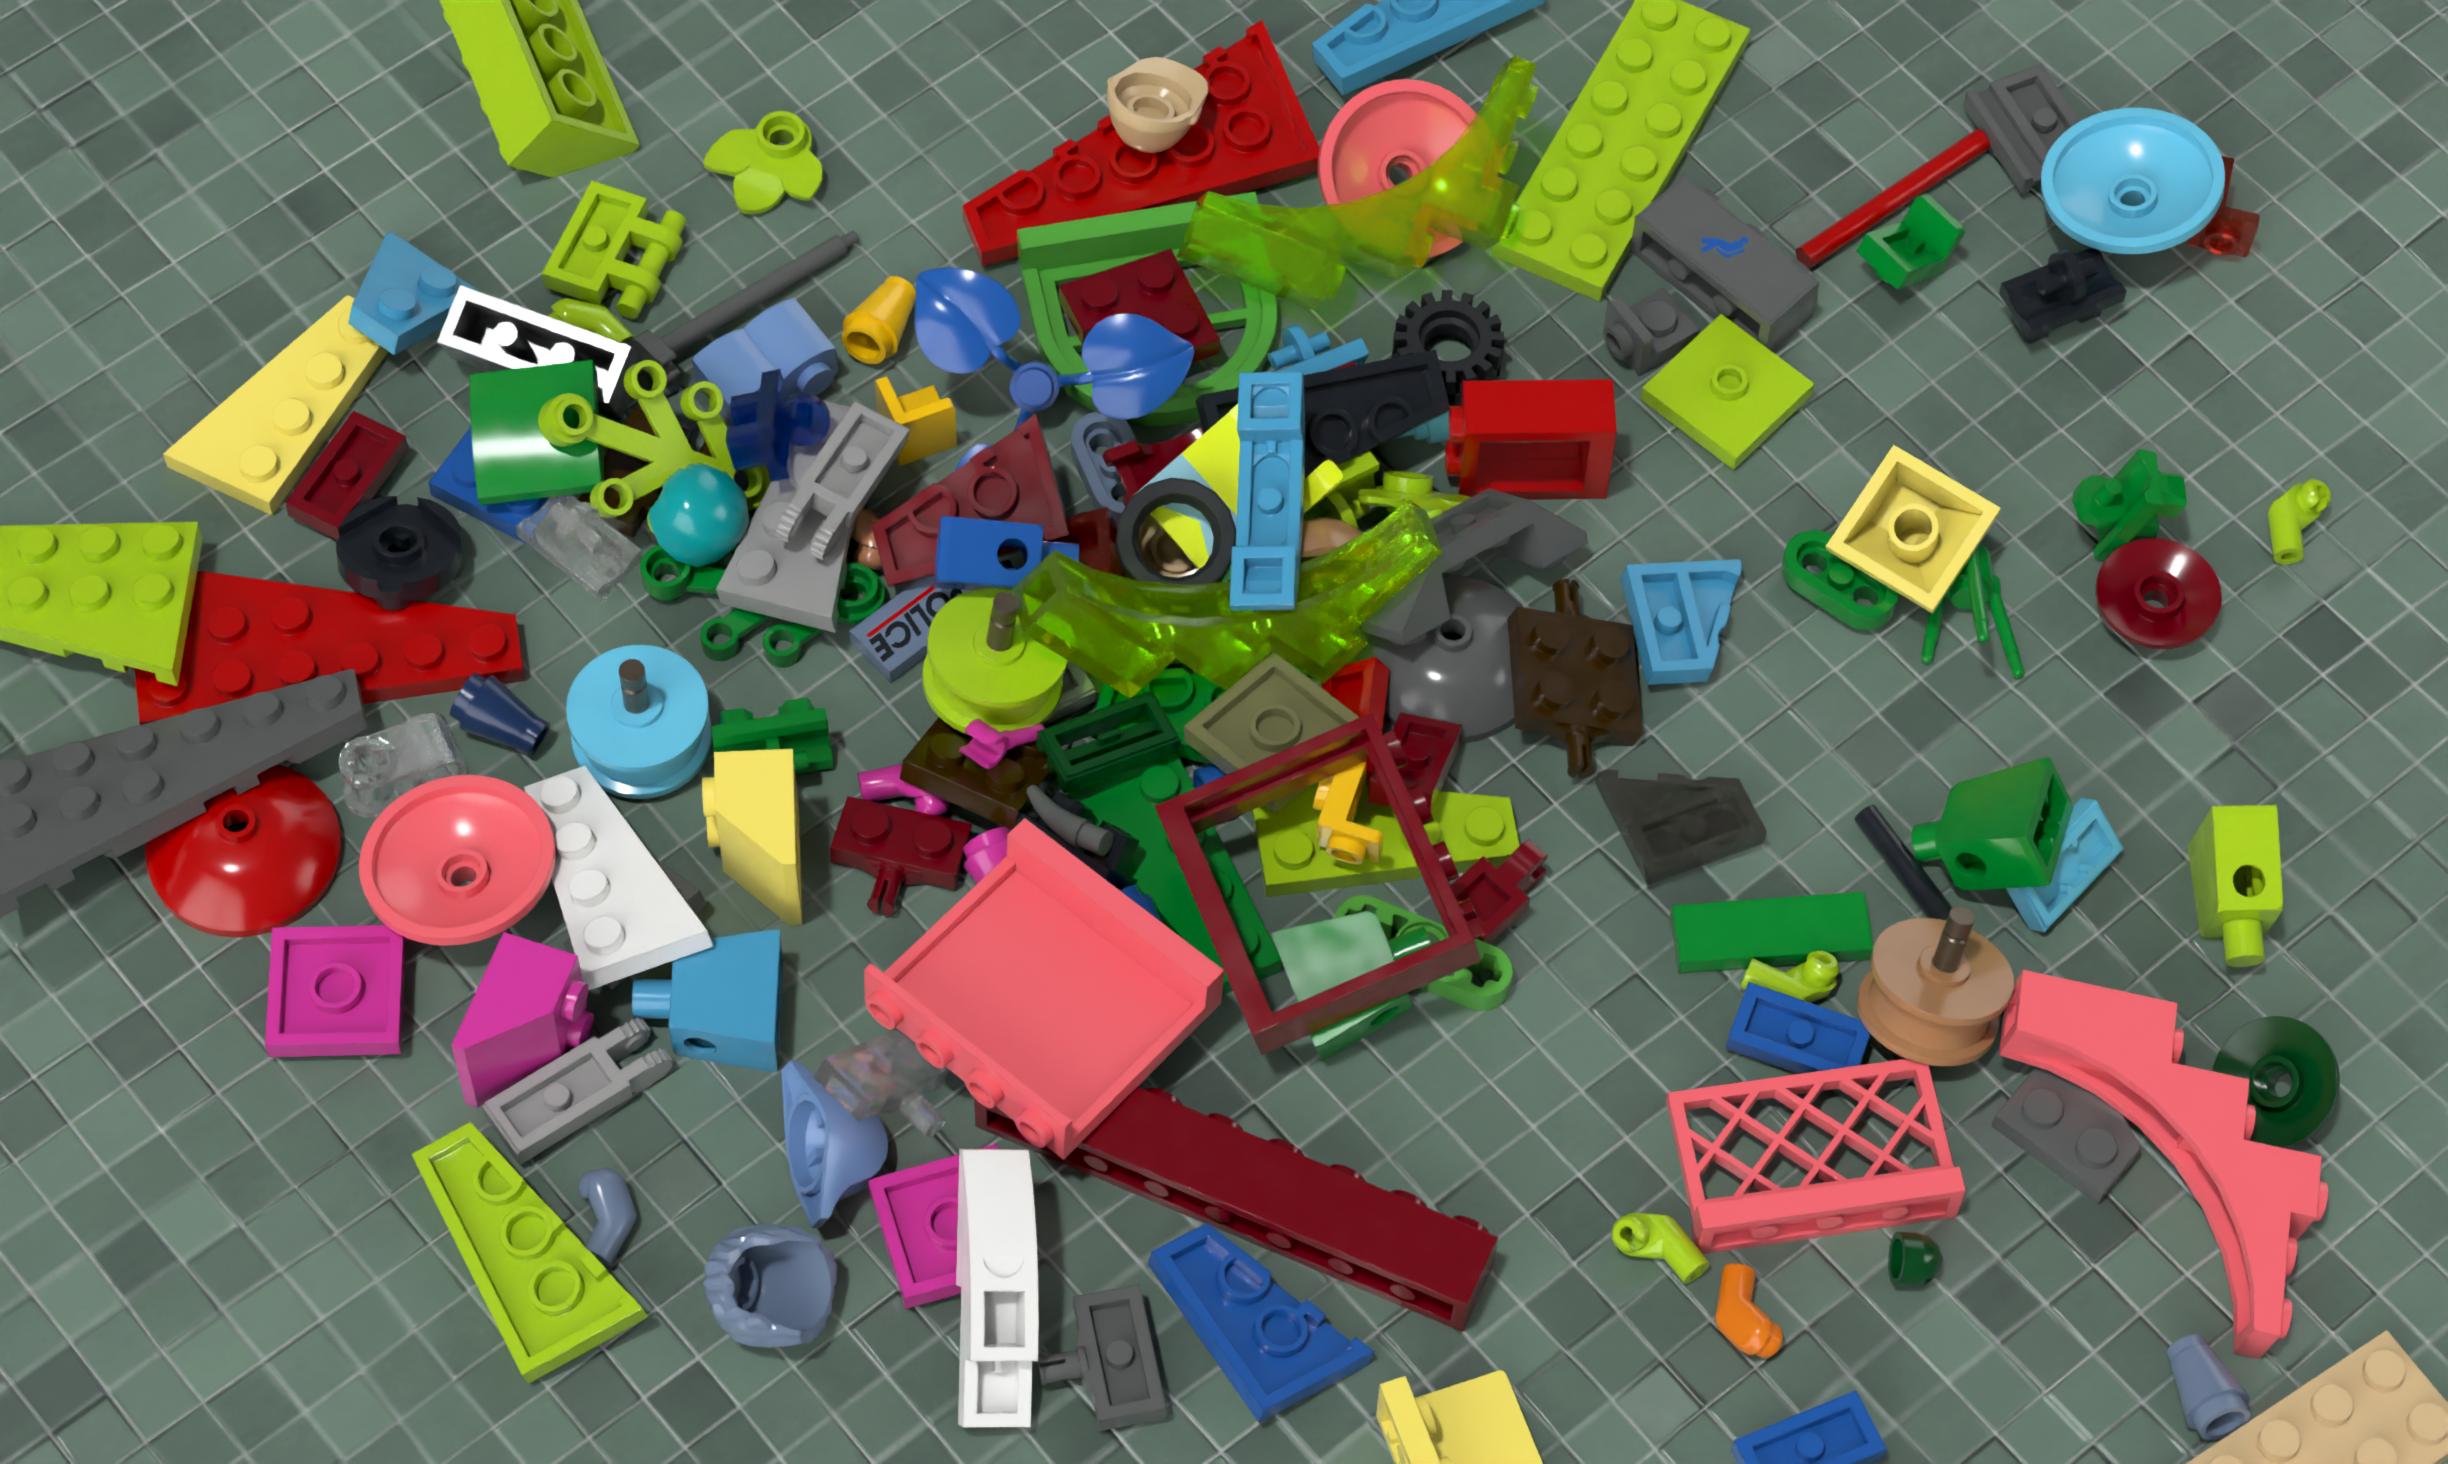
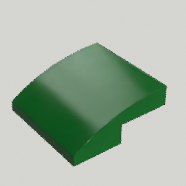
[469,360,604,505]

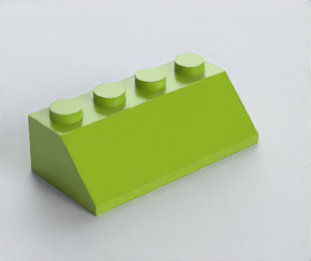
[439,0,640,178]

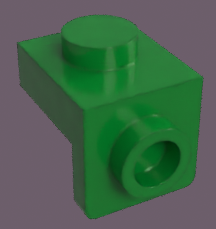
[1856,194,1965,290]

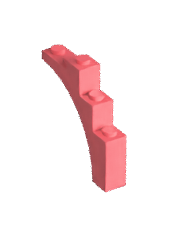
[1999,970,2328,1359]

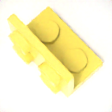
[1376,1370,1543,1464]

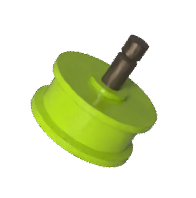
[922,588,1069,735]

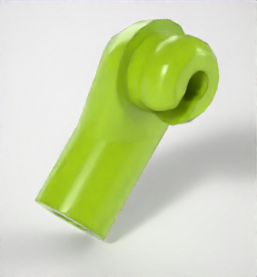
[1740,951,1839,1003]
[1611,1213,1710,1284]

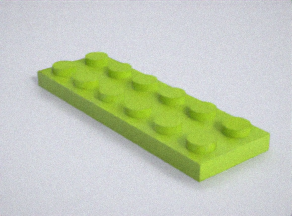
[1491,0,1751,302]

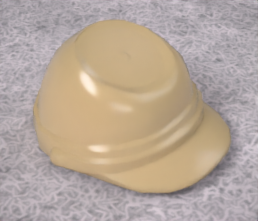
[1106,57,1209,153]

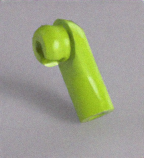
[548,298,635,345]
[2267,479,2331,565]

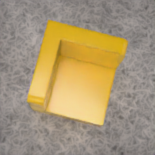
[875,376,957,466]

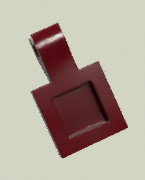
[1451,839,1548,944]

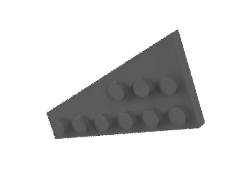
[0,668,368,918]

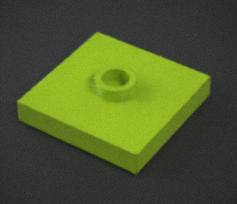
[1640,314,1815,470]

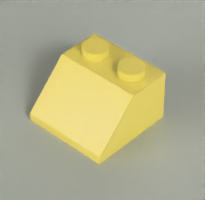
[702,749,802,926]

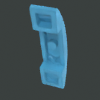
[1229,371,1305,611]

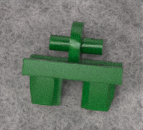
[2072,449,2187,561]
[710,697,834,774]

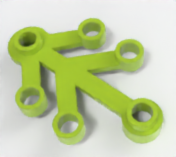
[538,360,770,535]

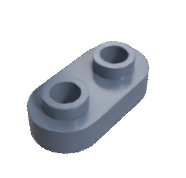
[1071,411,1136,525]

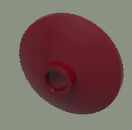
[2095,538,2222,649]

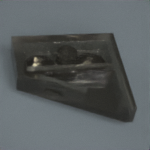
[1596,769,1767,886]

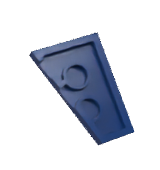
[1148,1223,1375,1423]

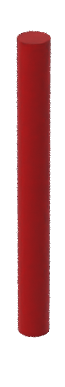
[1795,129,1990,269]

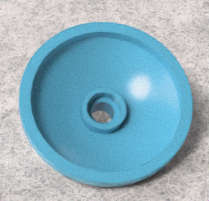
[2041,108,2225,254]

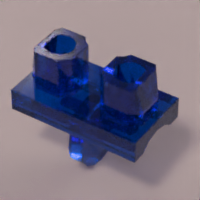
[726,369,831,482]

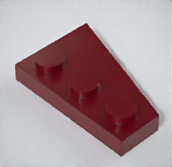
[871,414,1072,588]

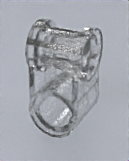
[338,712,470,819]

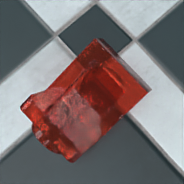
[2188,156,2260,257]

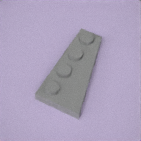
[716,398,857,633]

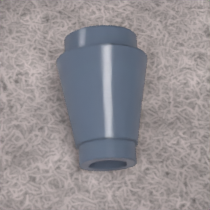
[2167,1334,2250,1440]

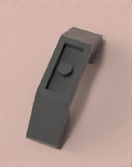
[1360,488,1588,645]

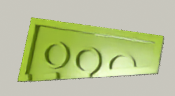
[1251,781,1520,897]
[411,1122,649,1383]

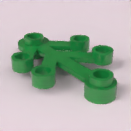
[640,514,885,668]

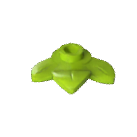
[703,111,823,215]
[1357,471,1471,523]

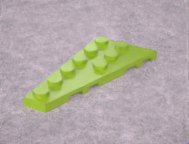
[0,522,203,686]

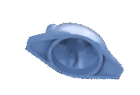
[781,1060,888,1228]

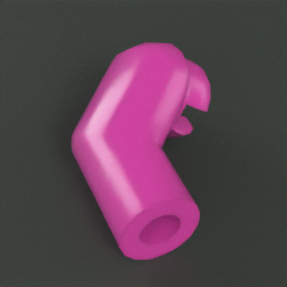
[857,764,950,815]

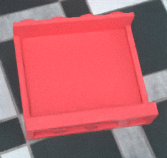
[864,818,1224,1160]

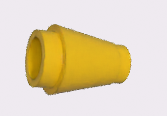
[842,276,916,364]

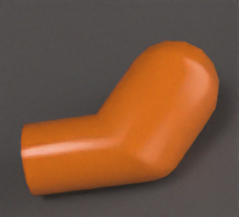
[1715,1263,1783,1358]

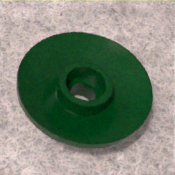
[2212,1016,2340,1148]

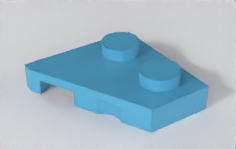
[348,231,478,355]
[1620,559,1742,685]

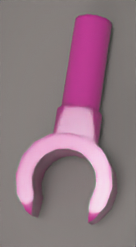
[959,718,1045,769]

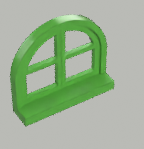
[1017,192,1277,426]

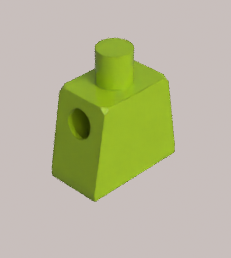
[2188,805,2283,967]

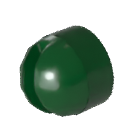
[1888,1232,1943,1287]

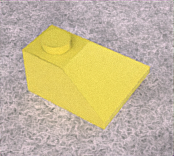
[1826,445,2001,614]

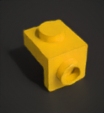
[1313,761,1383,865]

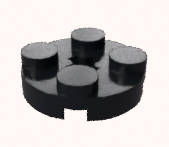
[336,496,463,611]

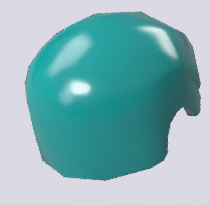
[649,463,749,567]

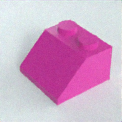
[451,932,594,1108]

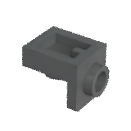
[1603,287,1700,376]

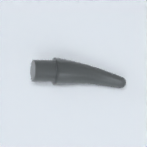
[1026,785,1113,856]

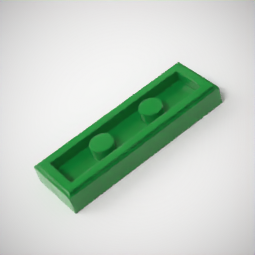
[1670,892,1874,973]

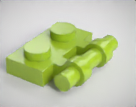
[542,180,687,319]

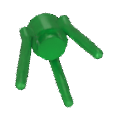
[1921,545,2025,679]

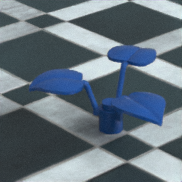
[915,267,1194,471]

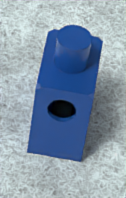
[933,516,1079,594]

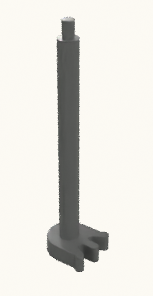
[629,230,859,397]

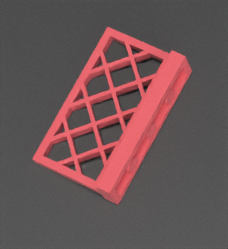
[1666,1059,1966,1254]

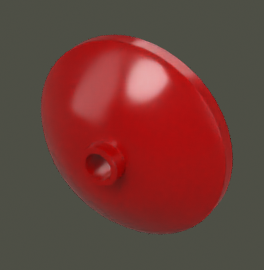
[145,764,342,937]

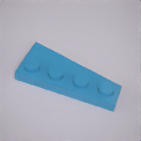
[1312,0,1545,95]

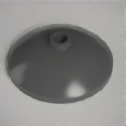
[1355,574,1524,743]

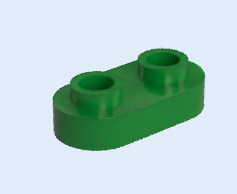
[1782,530,1899,630]

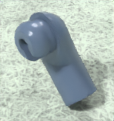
[578,1168,637,1269]

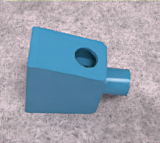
[632,930,784,1072]

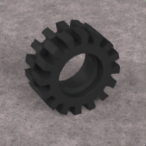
[1392,290,1504,406]

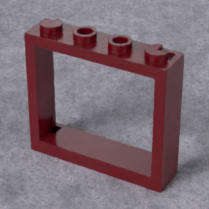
[1155,712,1485,1056]

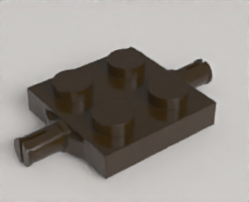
[1507,579,1643,779]

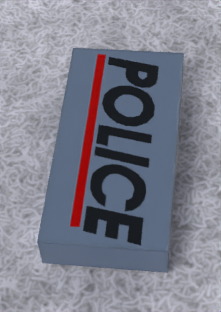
[849,576,963,683]

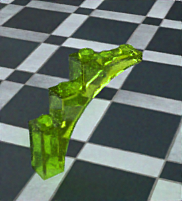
[1177,55,1538,310]
[1010,500,1443,698]

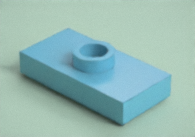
[2005,798,2124,932]

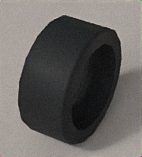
[1115,478,1236,603]

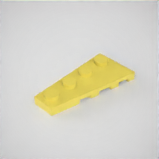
[163,295,389,516]

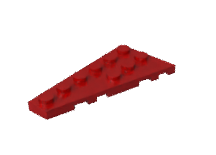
[962,20,1320,266]
[134,571,525,725]

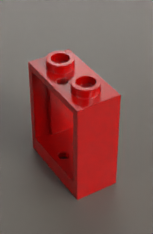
[1445,379,1617,500]

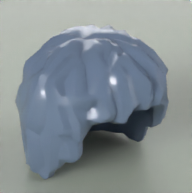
[703,1223,837,1348]

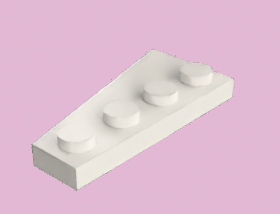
[524,766,713,990]

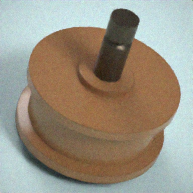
[1856,907,2014,1066]

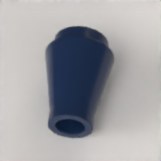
[450,673,550,756]

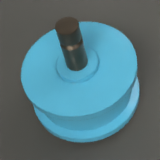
[566,645,712,799]

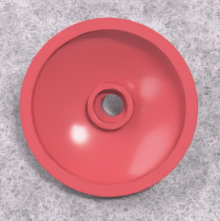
[1318,79,1497,261]
[359,775,556,946]

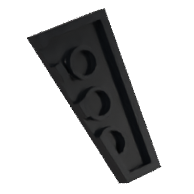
[1195,350,1450,478]

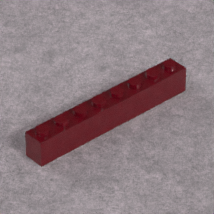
[974,1087,1498,1332]

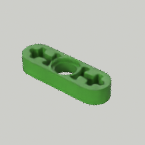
[1334,895,1513,1011]

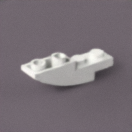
[956,1149,1039,1427]

